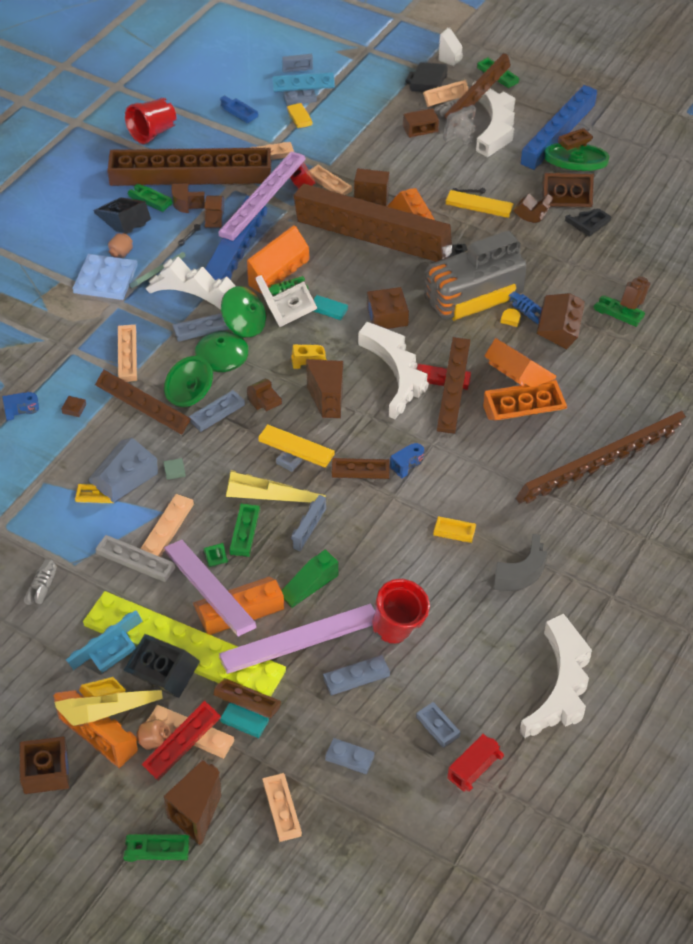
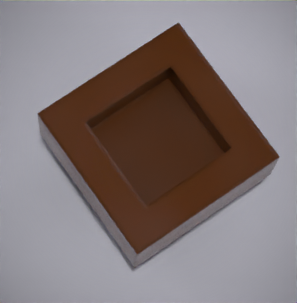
[61,396,86,417]

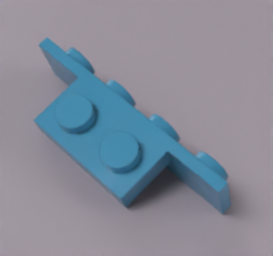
[273,73,335,92]
[66,610,143,673]

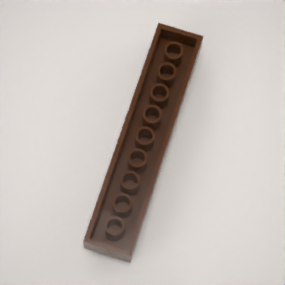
[108,147,272,186]
[293,184,452,262]

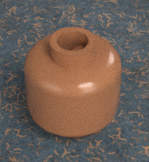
[108,233,133,258]
[136,719,170,750]

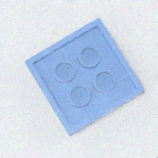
[73,254,138,300]

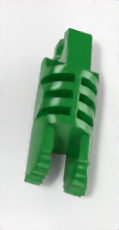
[268,276,309,297]

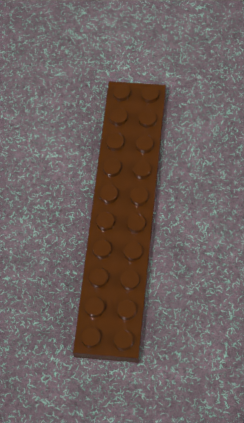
[515,411,686,504]

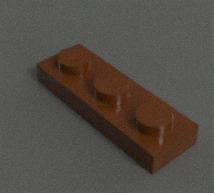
[332,458,390,479]
[214,678,281,719]

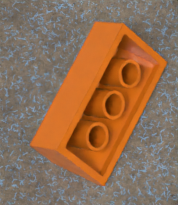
[386,188,435,220]
[247,225,309,294]
[484,338,556,387]
[483,380,567,421]
[193,577,284,635]
[53,690,138,768]

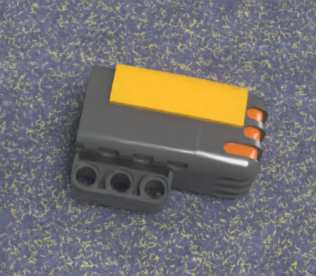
[424,231,526,321]

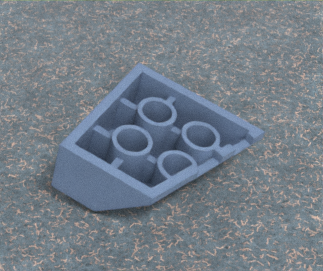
[88,438,158,503]

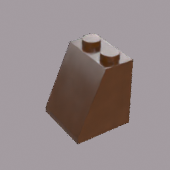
[306,359,343,418]
[164,760,222,845]

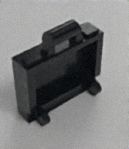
[405,62,448,92]

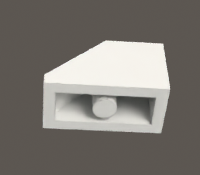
[439,28,463,66]

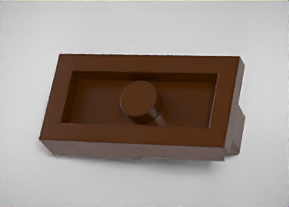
[557,128,593,151]

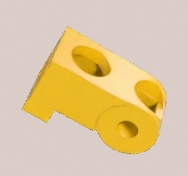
[291,345,327,369]

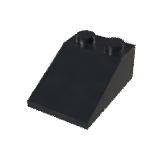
[93,197,151,234]
[124,634,200,698]

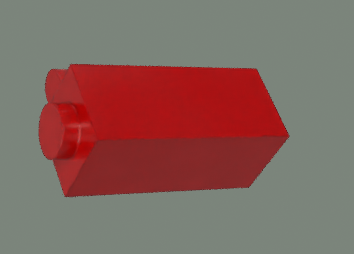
[447,734,504,792]

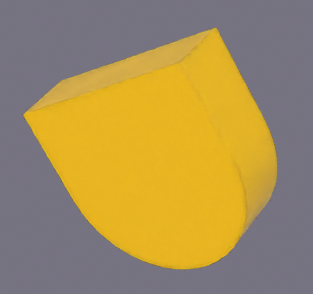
[500,309,520,327]

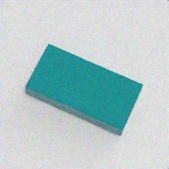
[313,295,348,320]
[220,702,269,738]

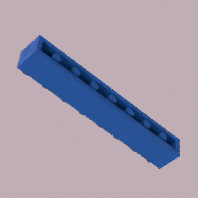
[521,85,597,170]
[205,196,267,280]

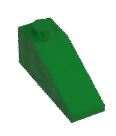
[281,549,339,608]

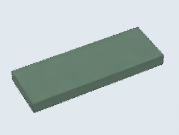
[129,251,186,289]

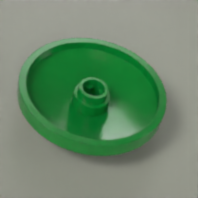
[544,143,609,171]

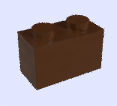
[403,108,439,137]

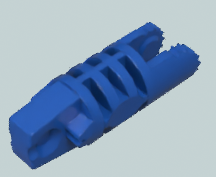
[509,291,542,325]

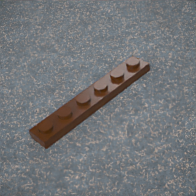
[445,53,511,128]
[437,337,471,434]
[95,369,191,435]

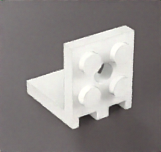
[255,275,317,327]

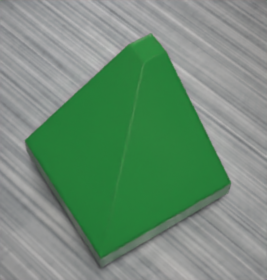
[203,543,228,567]

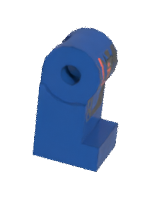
[2,392,39,421]
[390,443,424,478]

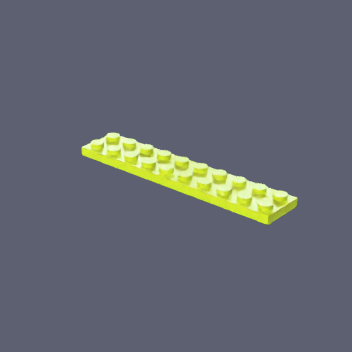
[83,591,286,697]

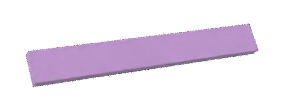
[218,151,305,241]
[164,540,256,636]
[219,604,375,674]

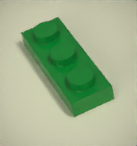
[477,57,519,89]
[230,504,260,557]

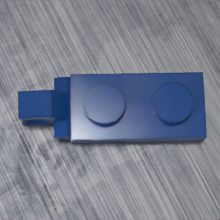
[220,95,258,124]

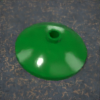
[221,286,266,338]
[195,331,249,372]
[164,356,213,407]

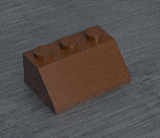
[542,173,594,207]
[536,293,585,350]

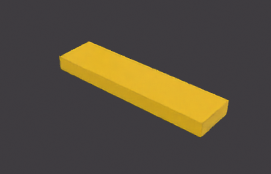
[446,190,513,218]
[258,424,334,468]

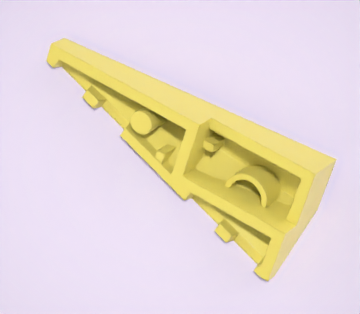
[226,470,326,503]
[55,690,163,726]

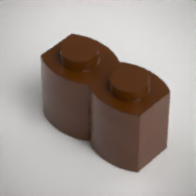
[620,276,651,309]

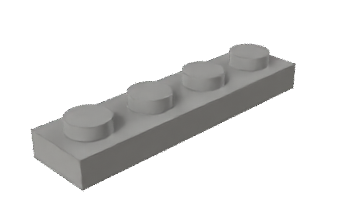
[95,535,175,582]

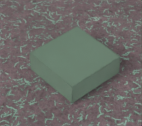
[163,458,186,480]

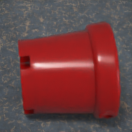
[125,98,177,144]
[372,579,430,644]

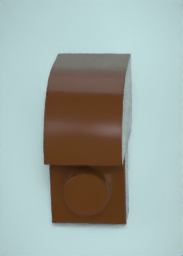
[172,183,205,213]
[513,193,553,223]
[205,195,225,228]
[247,378,282,412]

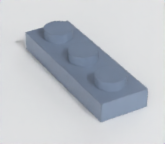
[173,313,229,342]
[189,390,245,432]
[291,495,326,551]
[323,655,390,695]

